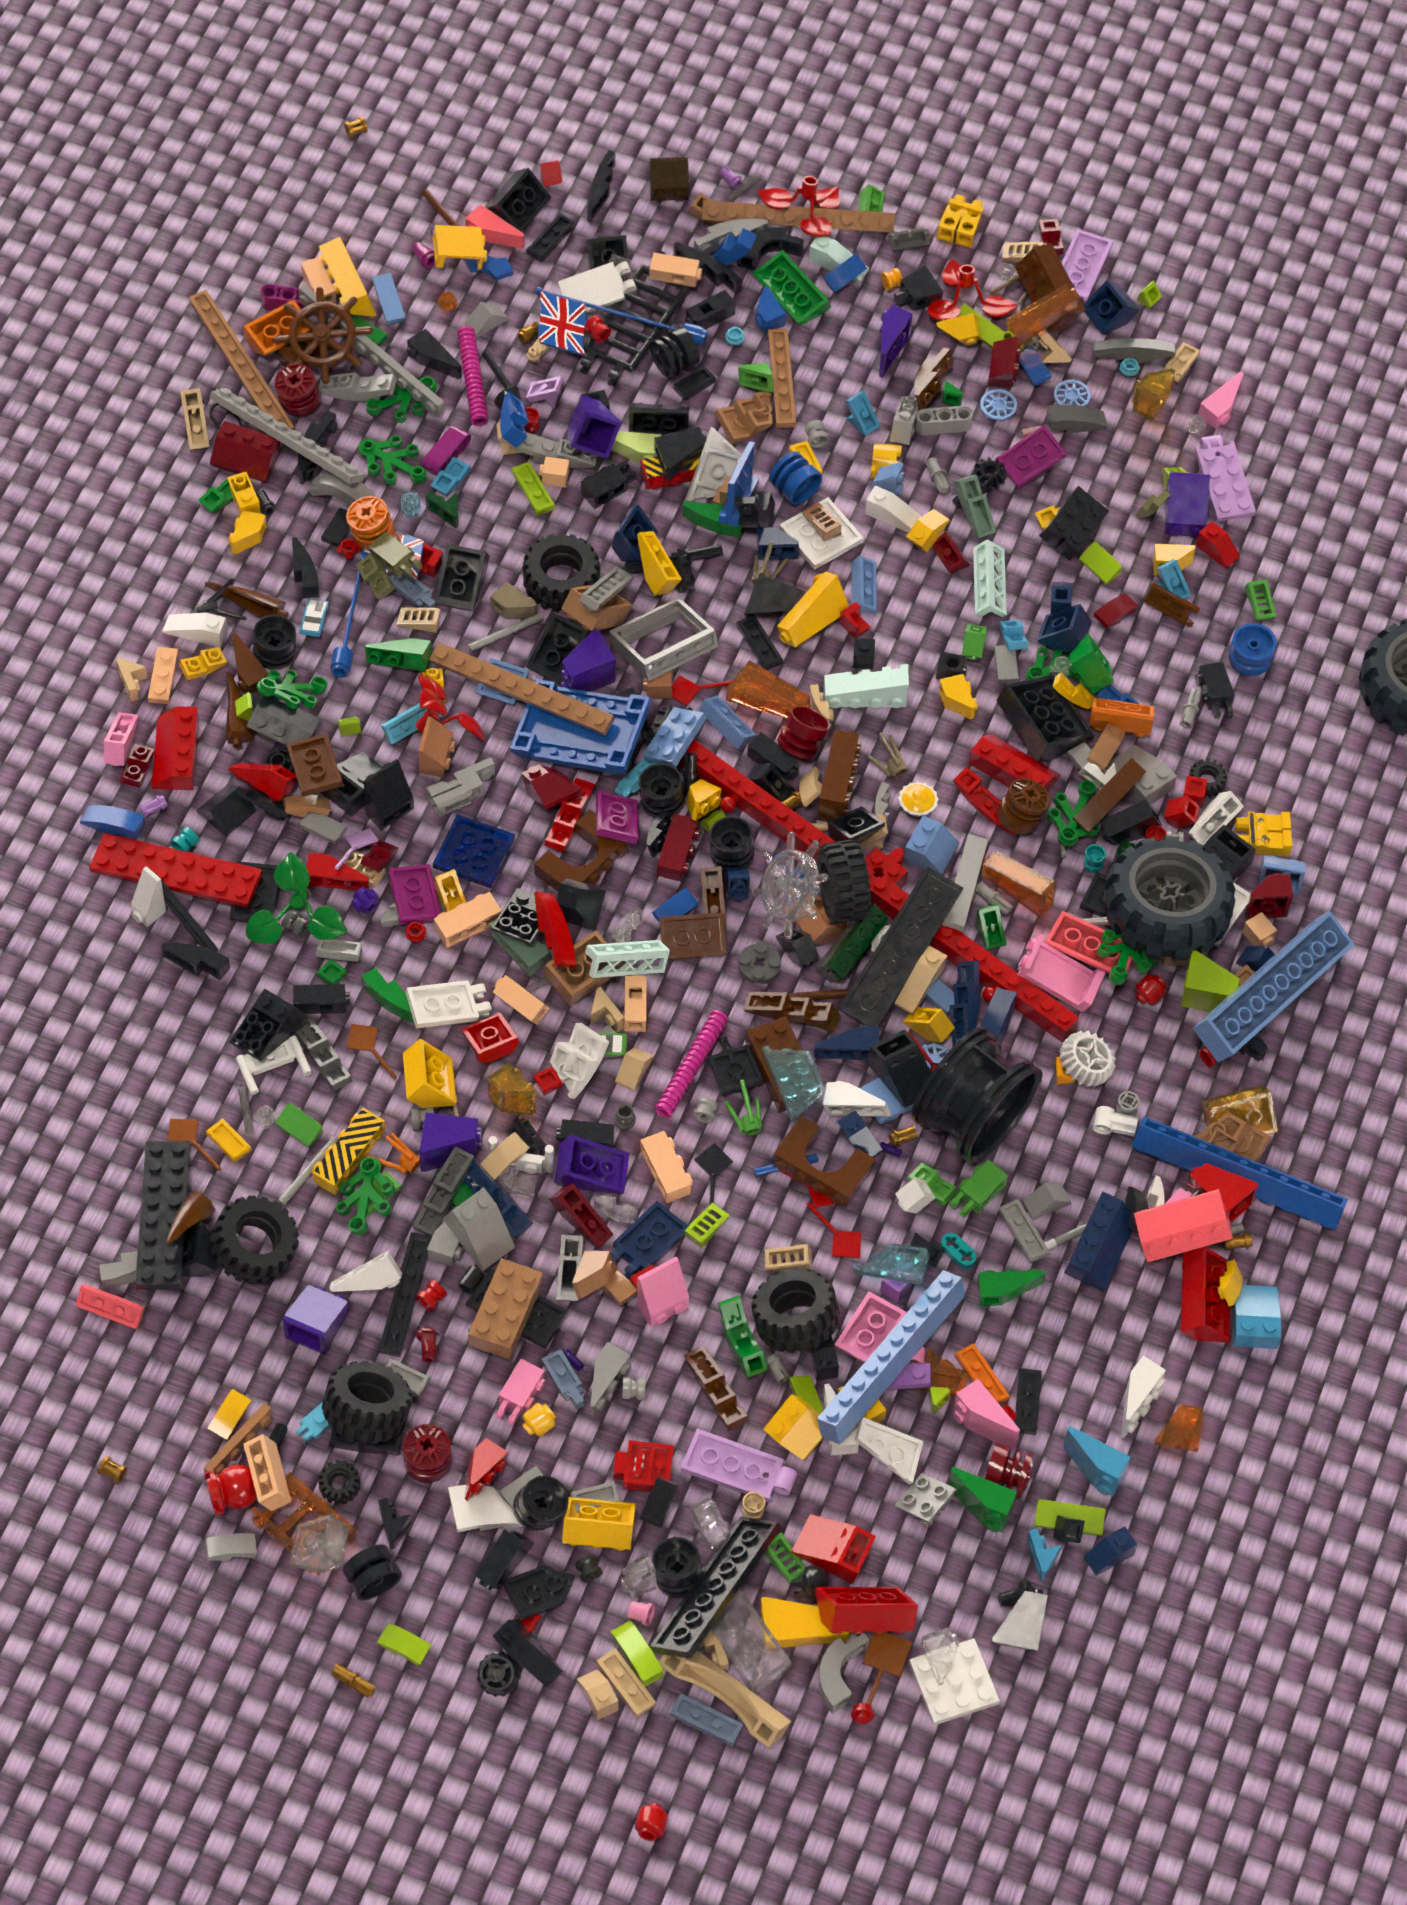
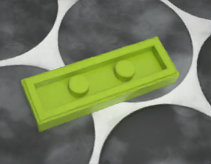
[511,461,555,516]

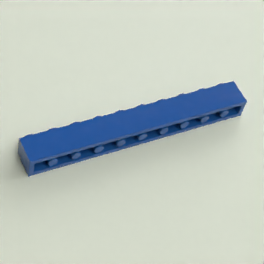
[1132,1116,1348,1230]

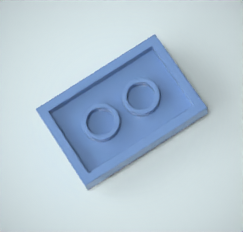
[642,707,707,767]

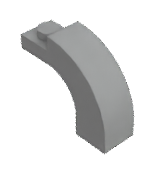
[308,470,376,507]
[818,1633,869,1714]

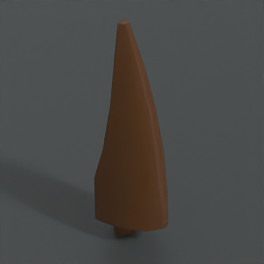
[205,582,289,618]
[226,671,254,748]
[166,1191,216,1245]

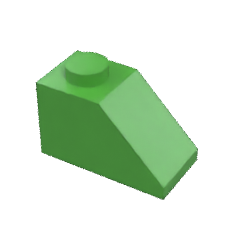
[962,624,987,660]

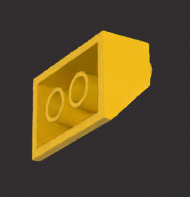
[403,1039,456,1108]
[562,1497,636,1551]

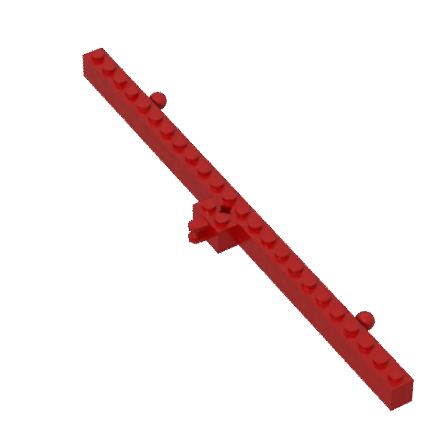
[678,739,1079,1043]

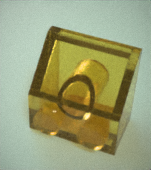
[1131,369,1175,421]

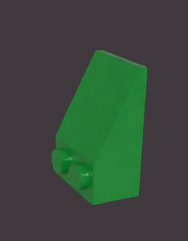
[948,1467,1017,1533]

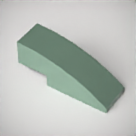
[953,475,996,538]

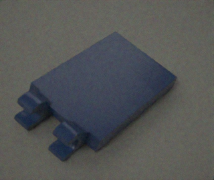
[610,1201,688,1281]

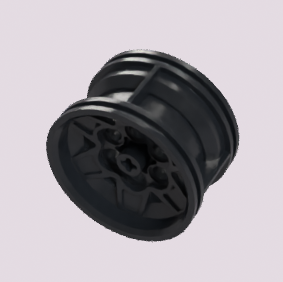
[911,1027,1043,1165]

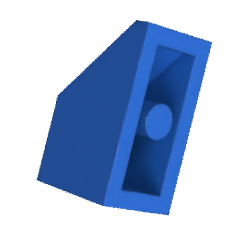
[754,286,786,334]

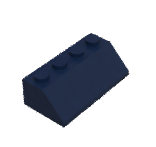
[1064,1191,1133,1292]

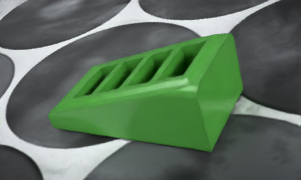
[1245,579,1276,621]
[764,1532,806,1583]

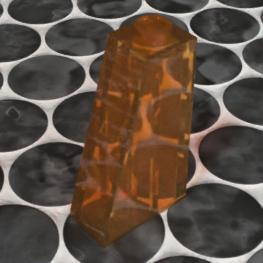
[1006,284,1079,345]
[726,660,811,718]
[981,851,1057,918]

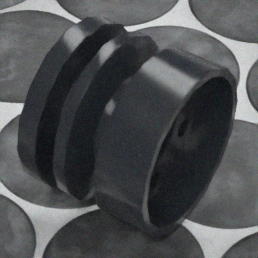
[650,327,700,378]
[253,615,296,670]
[638,763,684,818]
[709,816,754,871]
[513,1475,569,1531]
[652,1537,702,1598]

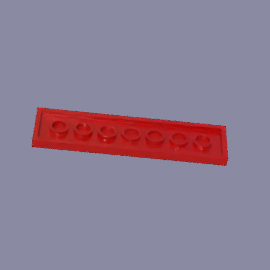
[89,833,263,908]

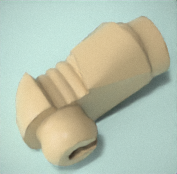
[527,339,550,363]

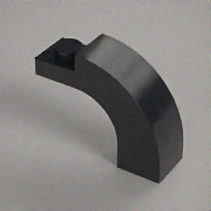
[737,227,804,270]
[735,492,775,528]

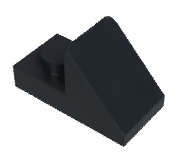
[378,1498,411,1550]

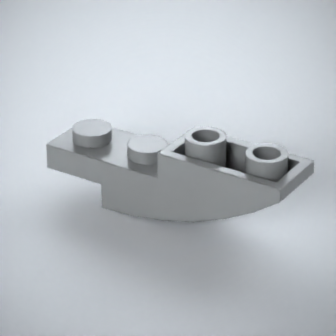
[694,219,769,255]
[319,373,397,402]
[515,432,597,468]

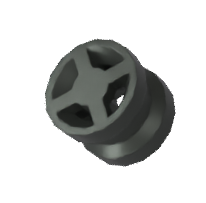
[575,1555,603,1583]

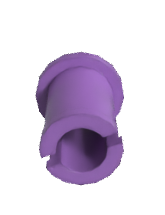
[719,166,743,189]
[139,795,168,818]

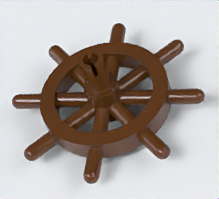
[272,287,373,384]

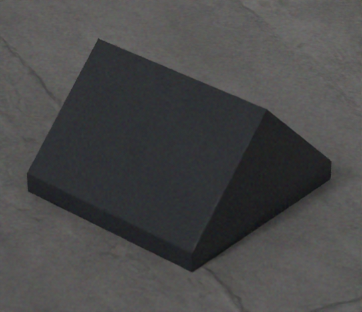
[197,785,256,837]

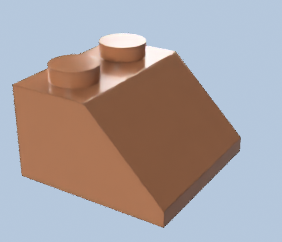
[418,717,456,778]
[791,895,848,945]

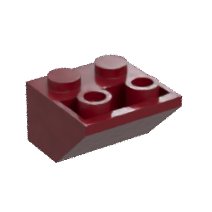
[988,337,1021,389]

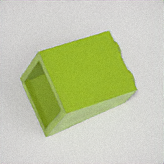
[1180,950,1240,1012]

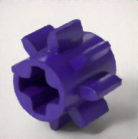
[352,887,379,914]

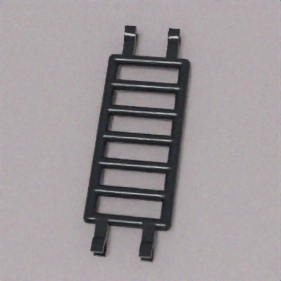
[580,250,691,387]

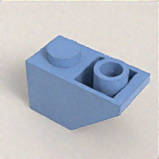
[872,462,905,496]

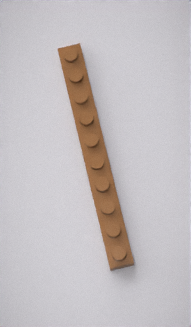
[702,200,895,233]
[189,290,295,430]
[429,642,615,736]

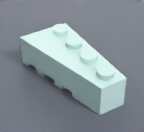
[823,664,909,708]

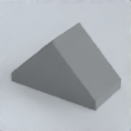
[465,302,508,338]
[1023,1183,1072,1220]

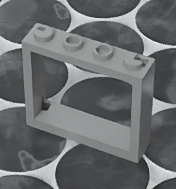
[609,597,719,681]

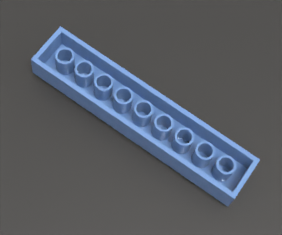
[1193,911,1355,1063]

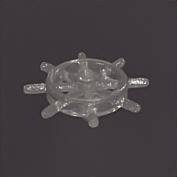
[752,832,829,939]

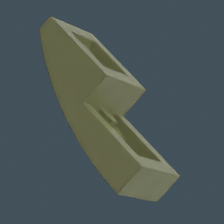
[1135,490,1170,518]
[356,553,395,600]

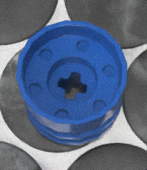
[769,451,823,505]

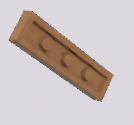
[203,1402,273,1476]

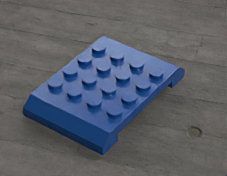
[510,679,652,774]

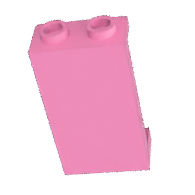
[1017,934,1105,1012]

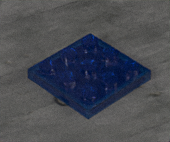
[433,814,515,888]

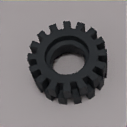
[1189,758,1227,799]
[318,1460,360,1505]

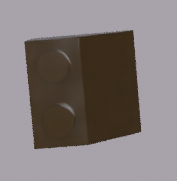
[649,157,689,201]

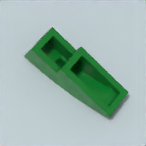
[683,501,742,537]
[361,968,414,1023]

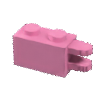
[496,1359,546,1425]

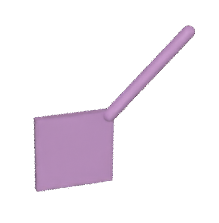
[335,828,378,870]

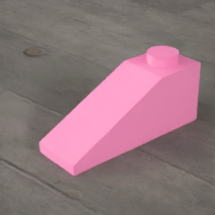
[1198,371,1244,429]
[103,712,139,766]

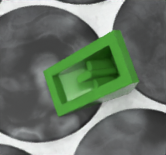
[738,363,773,393]

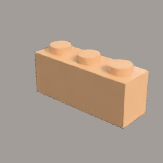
[434,892,502,948]
[640,1131,693,1203]
[244,1434,291,1511]

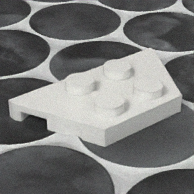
[686,427,742,501]

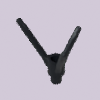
[196,578,246,620]

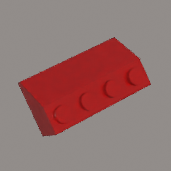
[152,706,199,790]
[969,734,1061,792]
[1181,1246,1230,1343]
[815,1587,918,1634]

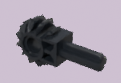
[952,456,1007,508]

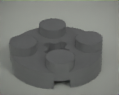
[738,941,781,984]

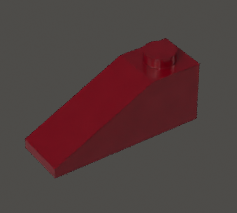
[549,1183,614,1248]

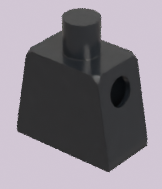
[894,266,943,311]

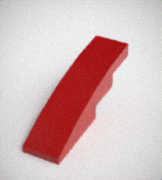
[545,778,595,852]
[534,891,577,968]

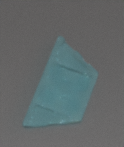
[762,1046,825,1121]
[852,1243,930,1285]

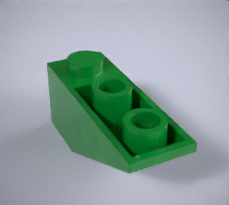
[365,638,432,671]
[977,1269,1045,1306]

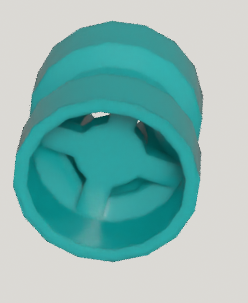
[170,827,200,852]
[1083,844,1106,873]

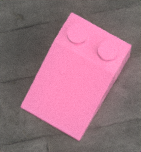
[637,1257,689,1327]
[835,1292,907,1363]
[953,1379,1020,1450]

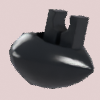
[791,1565,829,1605]

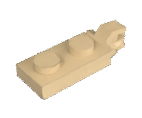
[1162,342,1201,389]

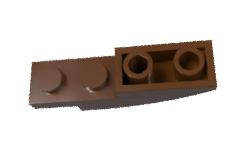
[914,348,953,411]

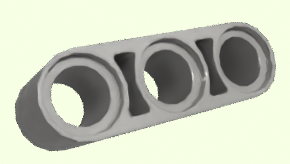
[915,406,973,435]

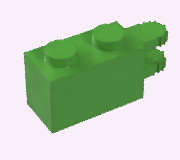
[949,1160,1008,1217]

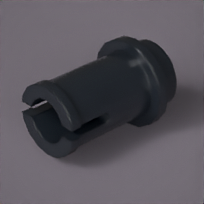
[256,490,275,515]

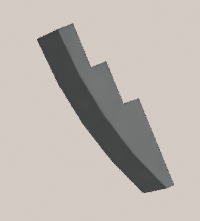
[1094,338,1176,363]
[295,1015,353,1091]
[412,1146,474,1236]

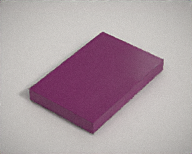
[996,425,1067,490]
[596,791,638,844]
[387,864,441,925]

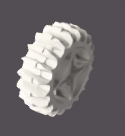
[1059,1030,1116,1087]

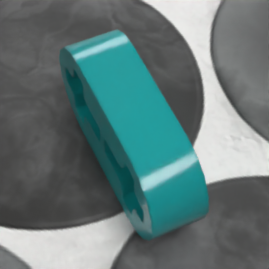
[941,1233,977,1270]

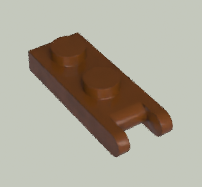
[1144,583,1200,627]

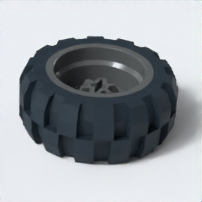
[1359,619,1407,736]
[1103,836,1236,961]

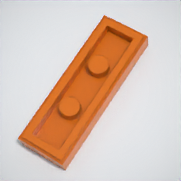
[954,1343,1010,1405]

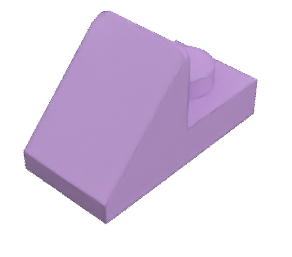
[526,376,564,408]

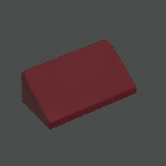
[932,531,970,574]

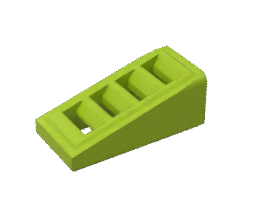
[684,1202,730,1249]

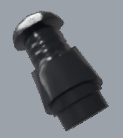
[998,1580,1034,1608]

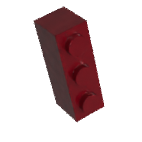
[657,814,701,882]

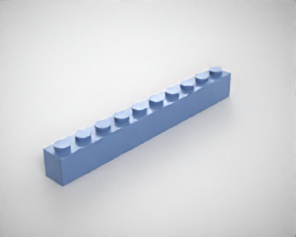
[817,1270,965,1444]

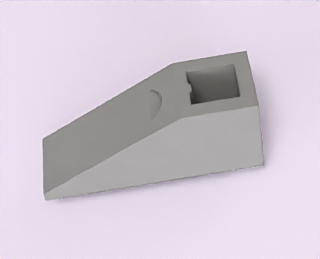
[890,396,919,445]
[427,1223,463,1267]
[590,1342,632,1416]

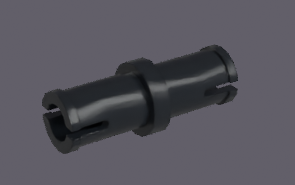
[682,752,699,796]

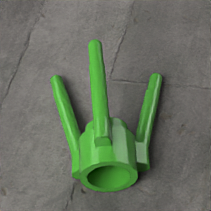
[724,1080,763,1136]

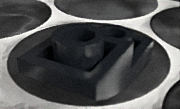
[646,809,671,857]
[1125,1186,1149,1233]

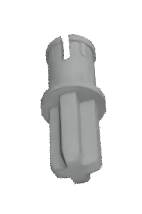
[925,458,950,493]
[1180,689,1202,728]
[974,881,1013,915]

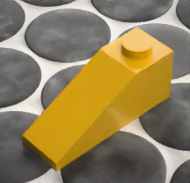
[637,531,682,596]

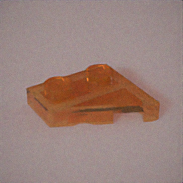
[1154,1404,1203,1452]

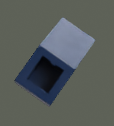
[1051,582,1073,613]
[725,867,750,901]

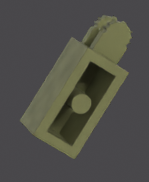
[368,532,423,579]

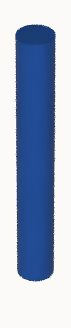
[753,1153,819,1177]

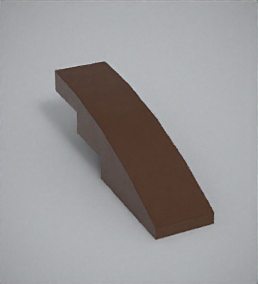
[1073,758,1146,833]
[743,992,835,1025]
[684,1346,748,1431]

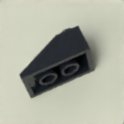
[434,544,490,611]
[526,612,591,684]

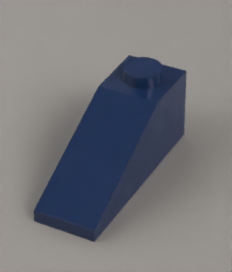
[813,1025,879,1060]

